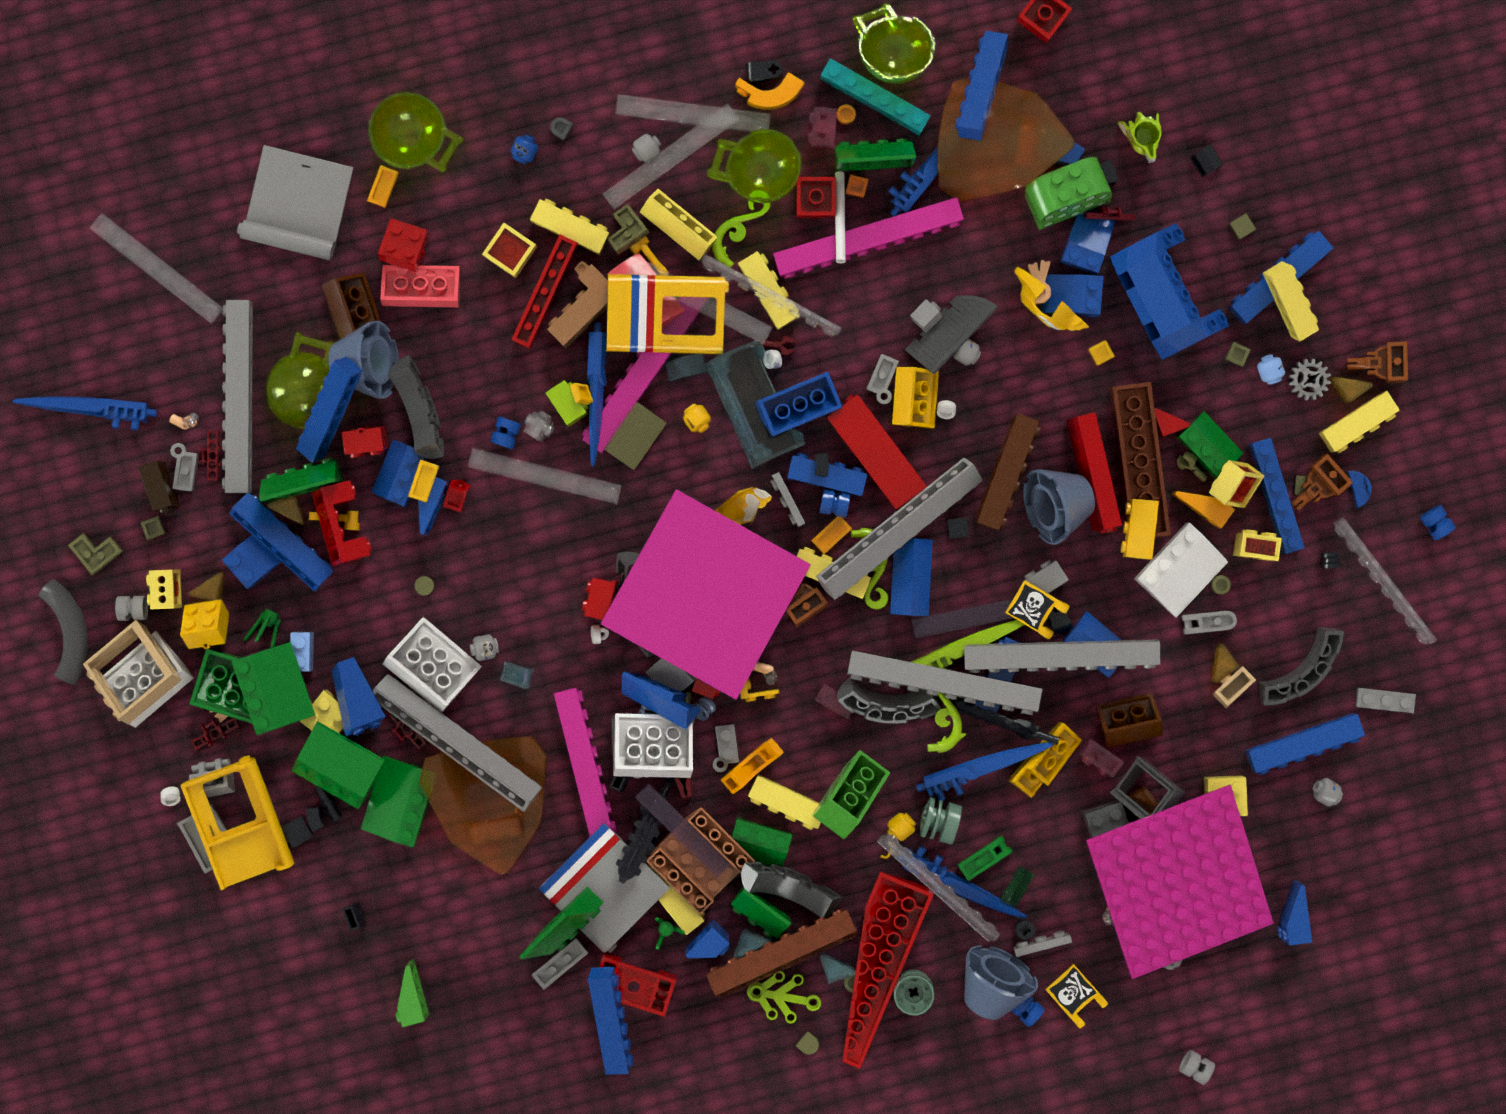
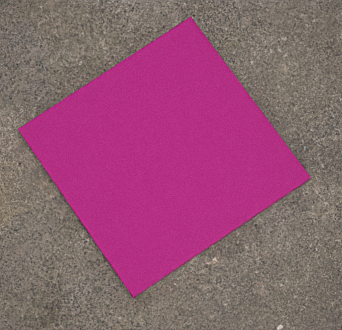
[601,489,811,700]
[1086,785,1274,979]

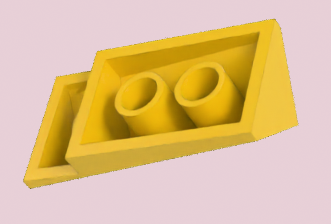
[1008,722,1082,798]

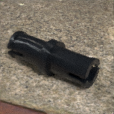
[313,786,342,822]

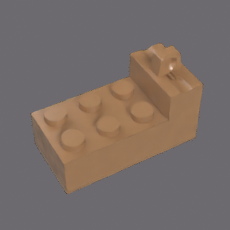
[547,261,608,349]

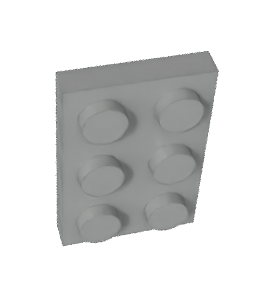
[177,804,226,873]

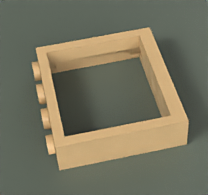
[83,620,182,725]

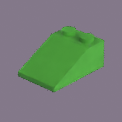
[396,959,429,1027]

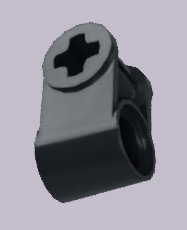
[745,60,783,84]
[1048,608,1073,636]

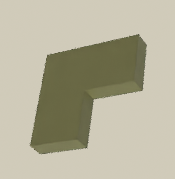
[607,204,650,255]
[68,533,123,575]

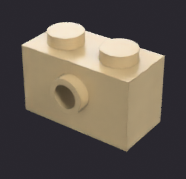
[1213,666,1256,708]

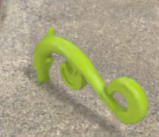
[712,191,771,269]
[851,528,888,610]
[927,669,966,753]

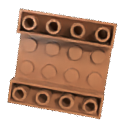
[646,807,755,915]

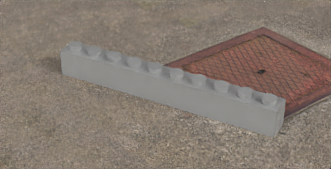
[222,300,253,493]
[816,458,983,600]
[964,639,1160,673]
[847,651,1042,715]
[373,674,542,812]

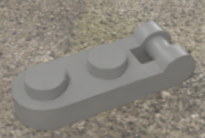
[1182,611,1237,634]

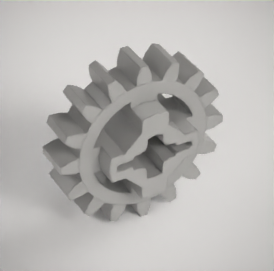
[1288,359,1331,400]

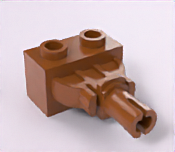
[1347,342,1408,383]
[1291,454,1353,512]
[786,582,828,628]

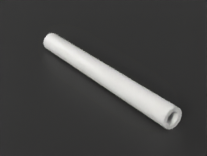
[835,171,846,263]

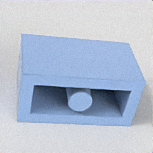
[290,632,314,671]

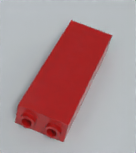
[826,394,927,510]
[1066,413,1122,534]

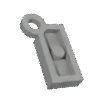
[866,354,899,404]
[170,443,199,492]
[713,724,739,772]

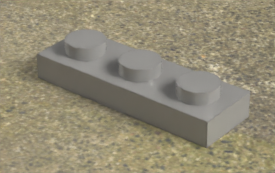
[770,472,805,527]
[1355,688,1416,713]
[1013,931,1072,957]
[532,937,589,990]

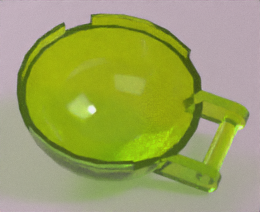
[853,2,935,84]
[368,92,464,172]
[707,129,801,203]
[265,332,335,428]

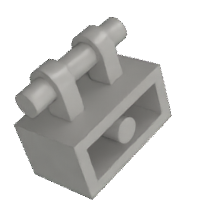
[189,758,235,797]

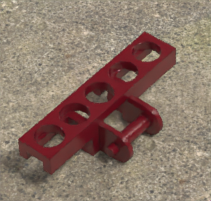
[1084,206,1135,220]
[199,431,222,481]
[386,711,427,750]
[190,718,240,750]

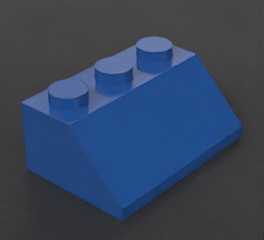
[371,439,427,507]
[1062,611,1121,678]
[685,919,730,958]

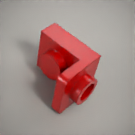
[443,479,470,512]

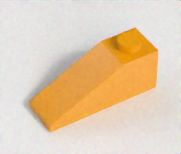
[1172,491,1235,528]

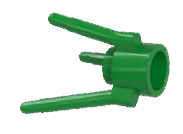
[244,609,281,649]
[655,917,685,950]

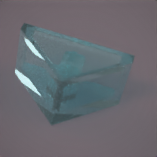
[665,354,707,382]
[500,662,534,689]
[734,929,774,958]
[819,952,856,984]

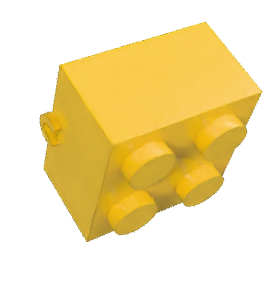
[180,599,229,649]

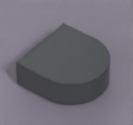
[551,117,574,141]

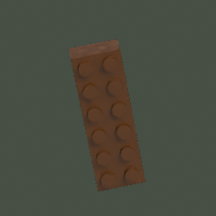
[974,413,1041,531]

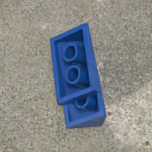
[890,538,933,616]
[622,672,700,730]

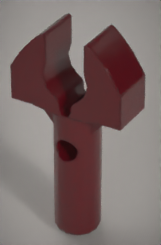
[758,336,795,356]

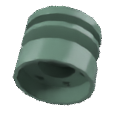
[920,797,962,845]
[894,970,934,1015]

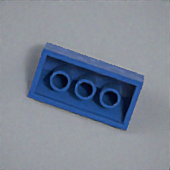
[754,372,842,436]

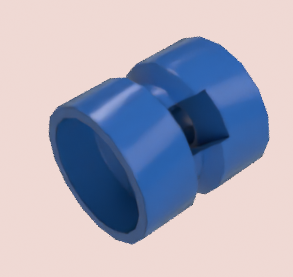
[490,416,522,450]
[819,489,850,518]
[1420,505,1456,540]
[1011,996,1045,1027]

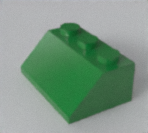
[1176,411,1243,479]
[731,817,792,867]
[731,886,791,938]

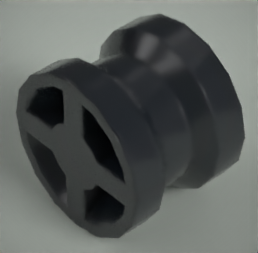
[1320,552,1341,569]
[1014,919,1035,940]

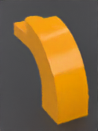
[735,72,805,110]
[721,738,784,794]

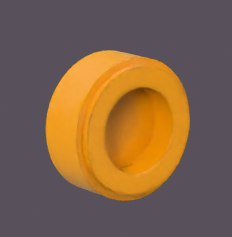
[836,104,856,125]

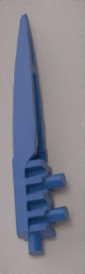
[888,126,962,217]
[587,322,607,467]
[12,396,158,431]
[916,742,1054,801]
[896,846,1028,919]

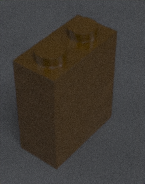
[138,461,180,514]

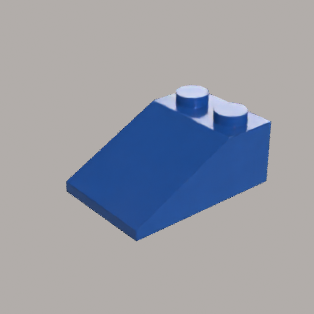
[1059,211,1115,275]
[1040,274,1103,318]
[418,477,450,535]
[222,535,281,589]
[1277,880,1312,946]

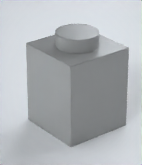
[910,299,942,333]

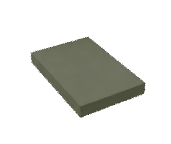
[604,402,666,470]

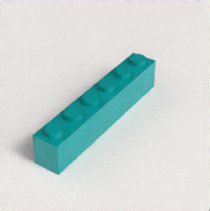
[820,58,931,136]

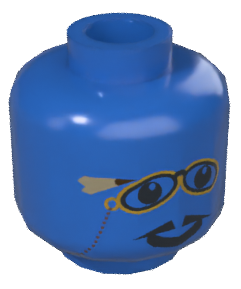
[510,134,539,164]

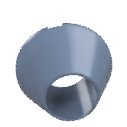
[328,321,399,399]
[1023,469,1095,545]
[964,945,1038,1020]

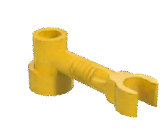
[629,236,669,276]
[309,511,360,531]

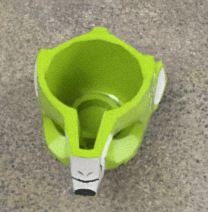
[1118,112,1162,164]

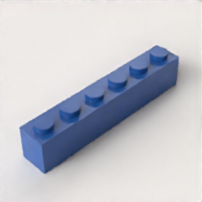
[955,31,1008,141]
[1228,231,1334,325]
[296,356,363,463]
[1248,438,1304,554]
[229,493,334,592]
[1245,713,1365,775]
[588,967,634,1075]

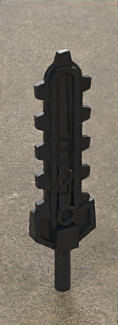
[950,700,1060,745]
[616,777,675,884]

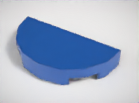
[1346,471,1372,508]

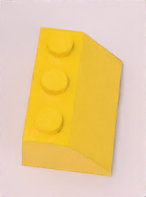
[892,367,939,428]
[1121,499,1159,560]

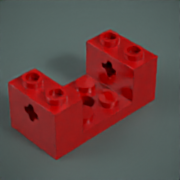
[311,480,371,567]
[599,953,677,1017]

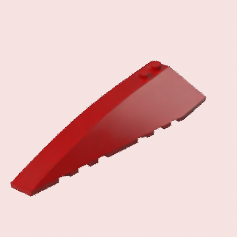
[842,871,934,1069]

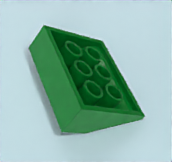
[834,139,916,172]
[259,458,344,503]
[232,642,316,735]
[190,648,253,724]
[292,721,385,809]
[361,755,438,847]
[519,886,604,959]

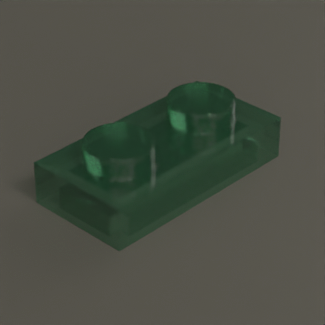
[1001,866,1035,907]

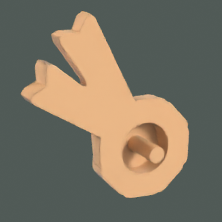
[1028,260,1051,305]

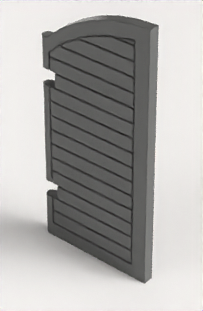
[905,295,998,375]

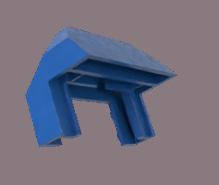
[1110,223,1229,360]

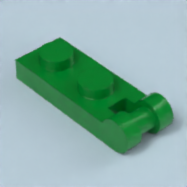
[957,835,1012,881]

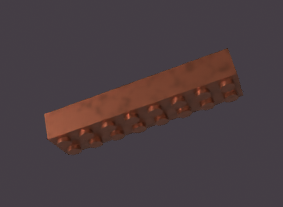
[1109,382,1171,537]
[706,909,859,999]

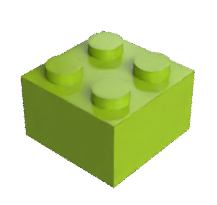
[546,380,589,427]

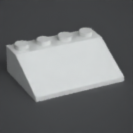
[1134,523,1228,618]
[383,617,482,712]
[103,631,194,728]
[613,713,693,778]

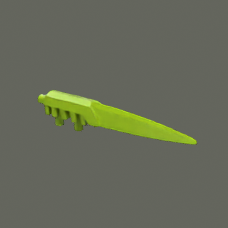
[912,620,1025,669]

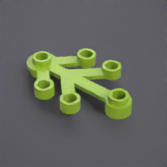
[747,971,821,1024]

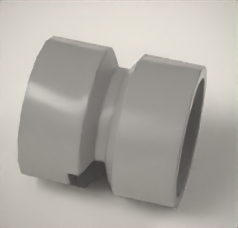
[115,596,148,621]
[1179,1050,1215,1085]

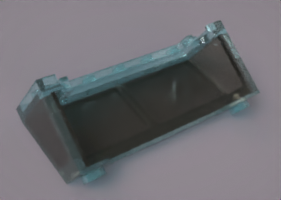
[705,339,805,469]

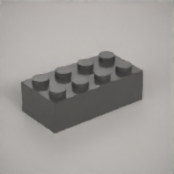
[1082,800,1129,838]

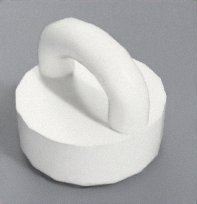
[763,350,782,369]
[937,400,956,419]
[591,625,609,644]
[160,786,180,806]

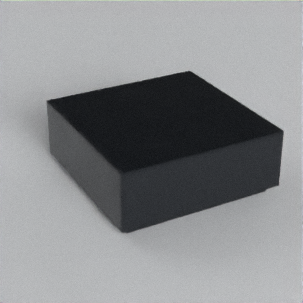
[947,517,969,539]

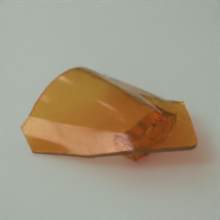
[938,78,1074,202]
[419,736,547,874]

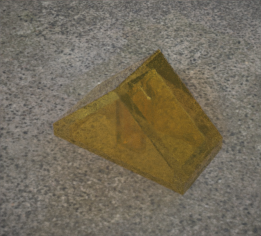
[1330,377,1373,404]
[267,495,306,525]
[188,572,226,601]
[1211,643,1240,683]

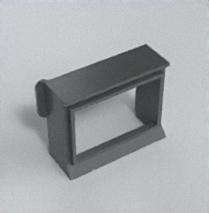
[1109,756,1185,819]

